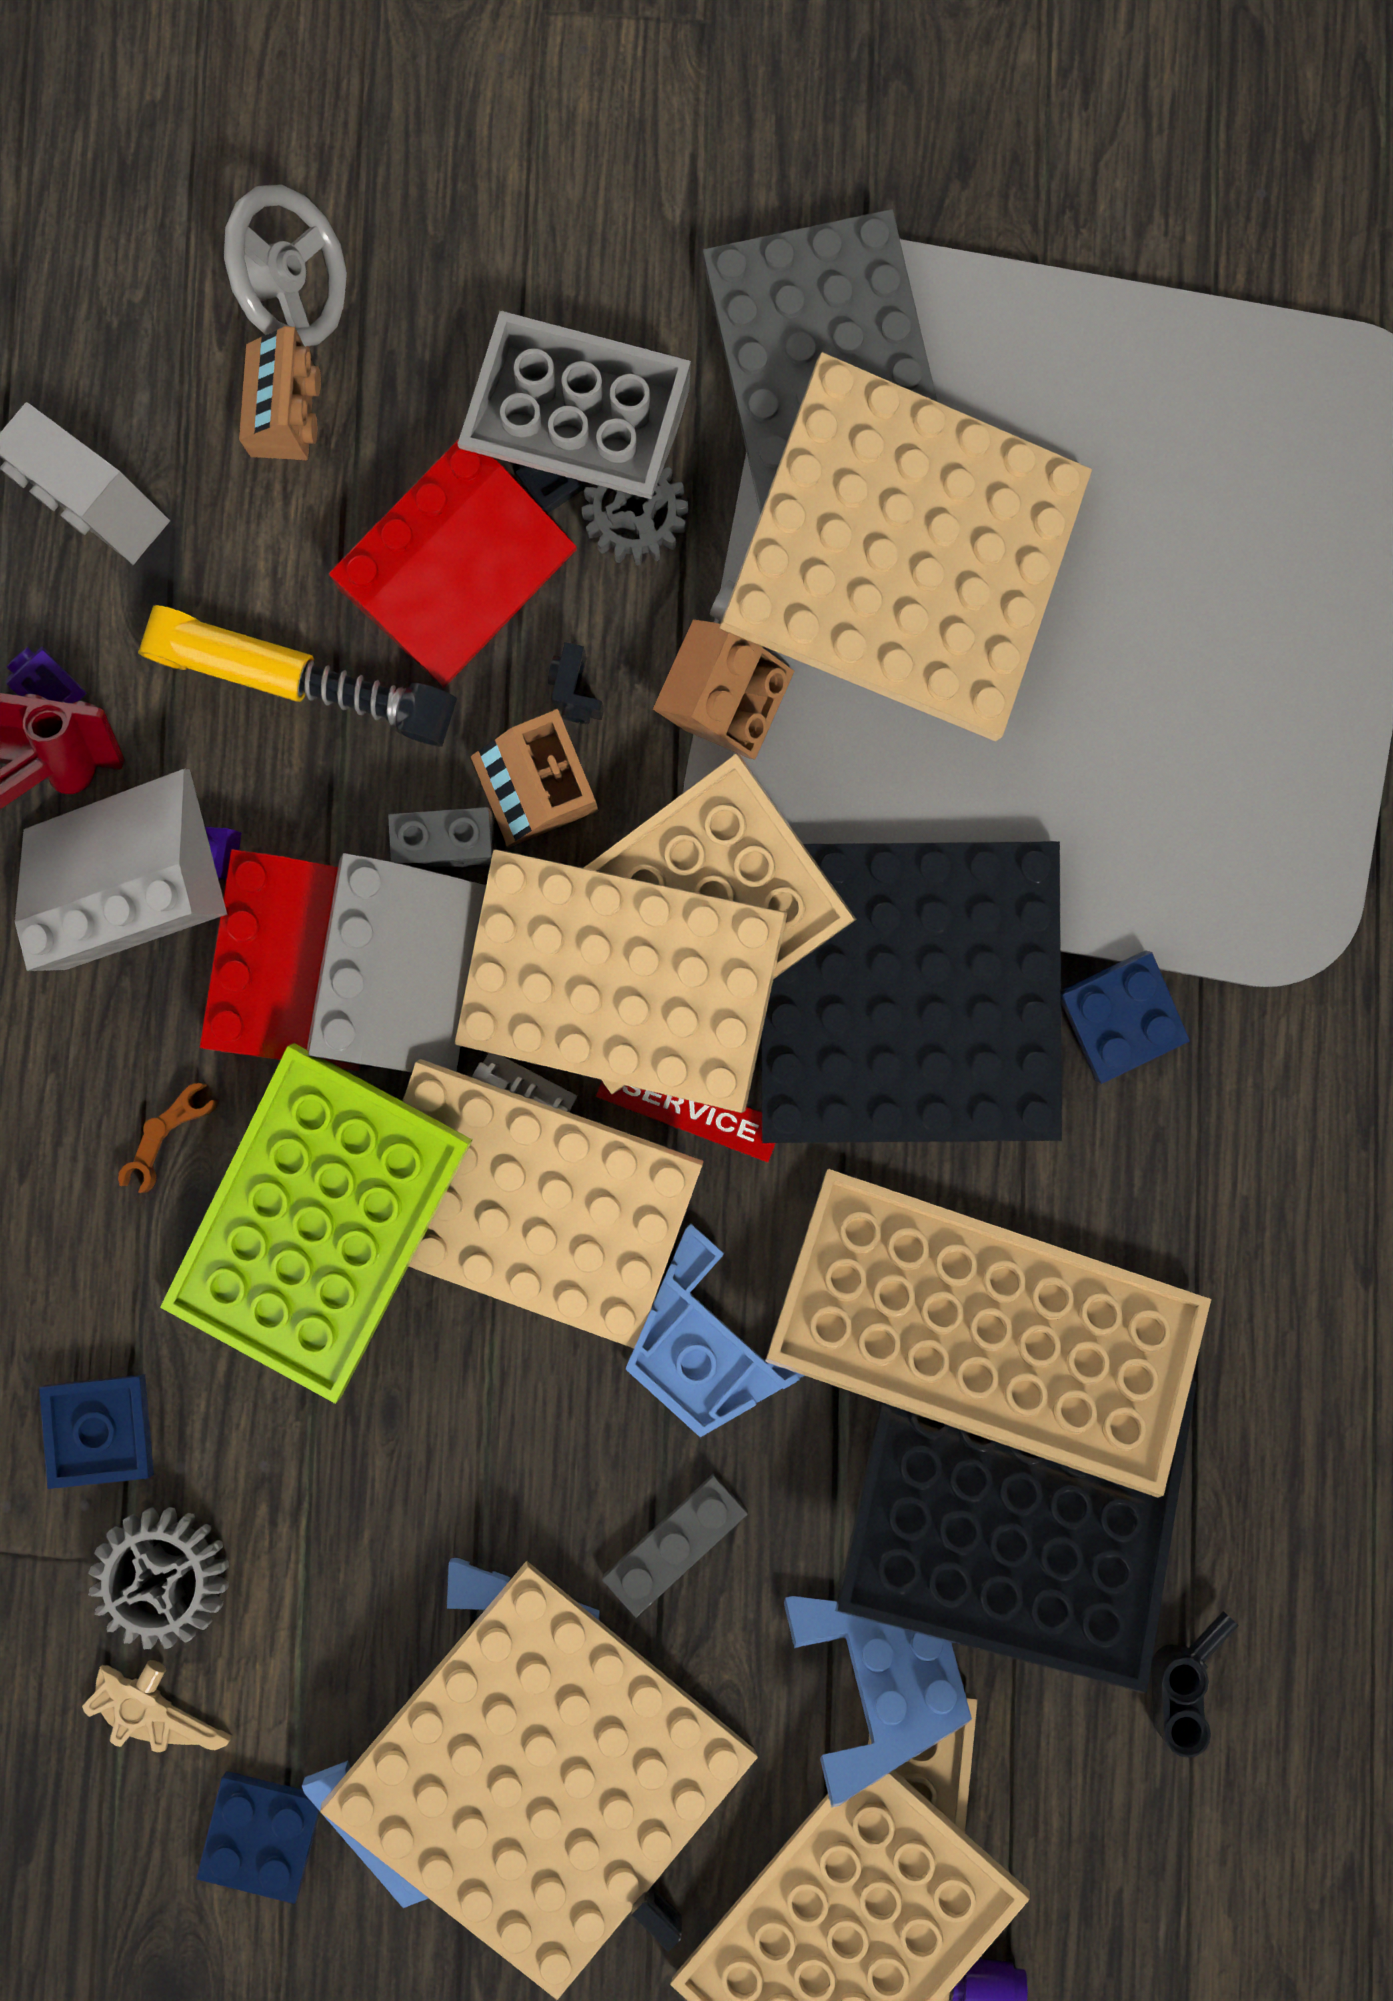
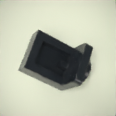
[548,642,604,724]

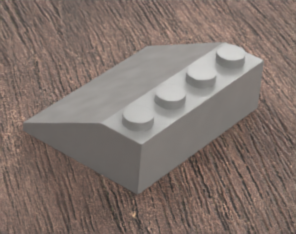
[458,311,691,499]
[15,769,227,971]
[307,853,486,1072]

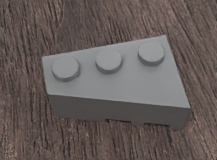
[0,402,170,565]

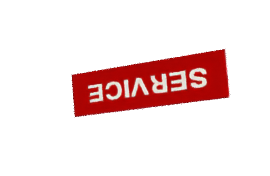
[596,1081,776,1162]

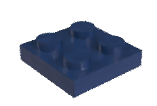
[1061,950,1190,1084]
[39,1374,154,1489]
[196,1771,320,1904]

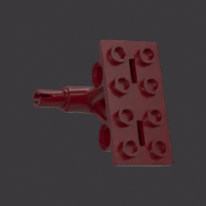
[0,693,125,809]

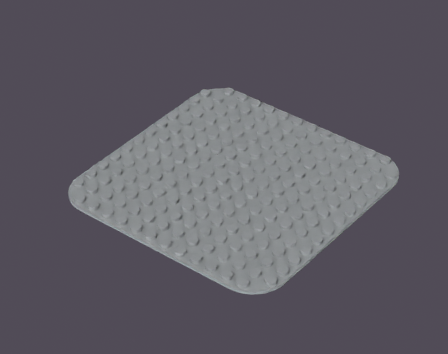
[683,239,1393,987]

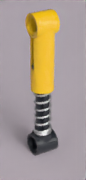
[138,605,457,747]

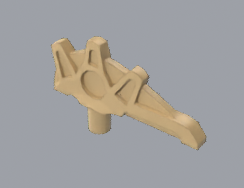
[82,1660,232,1752]

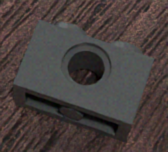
[388,807,497,870]

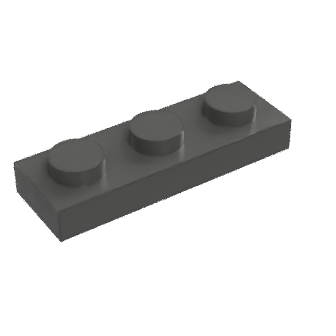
[602,1473,748,1618]

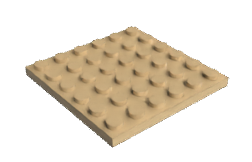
[719,352,1092,741]
[320,1561,758,2000]

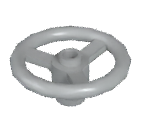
[224,184,347,346]

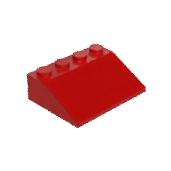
[329,439,577,688]
[200,849,361,1071]

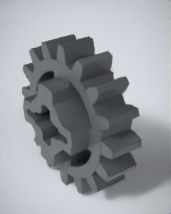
[582,466,688,566]

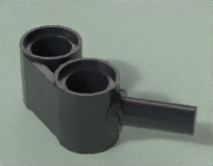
[1151,1611,1239,1758]

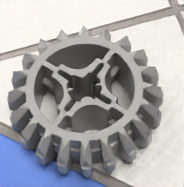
[88,1507,229,1650]

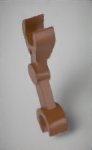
[118,1083,218,1193]

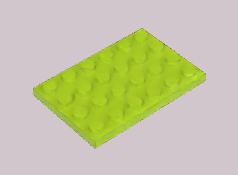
[160,1043,473,1404]

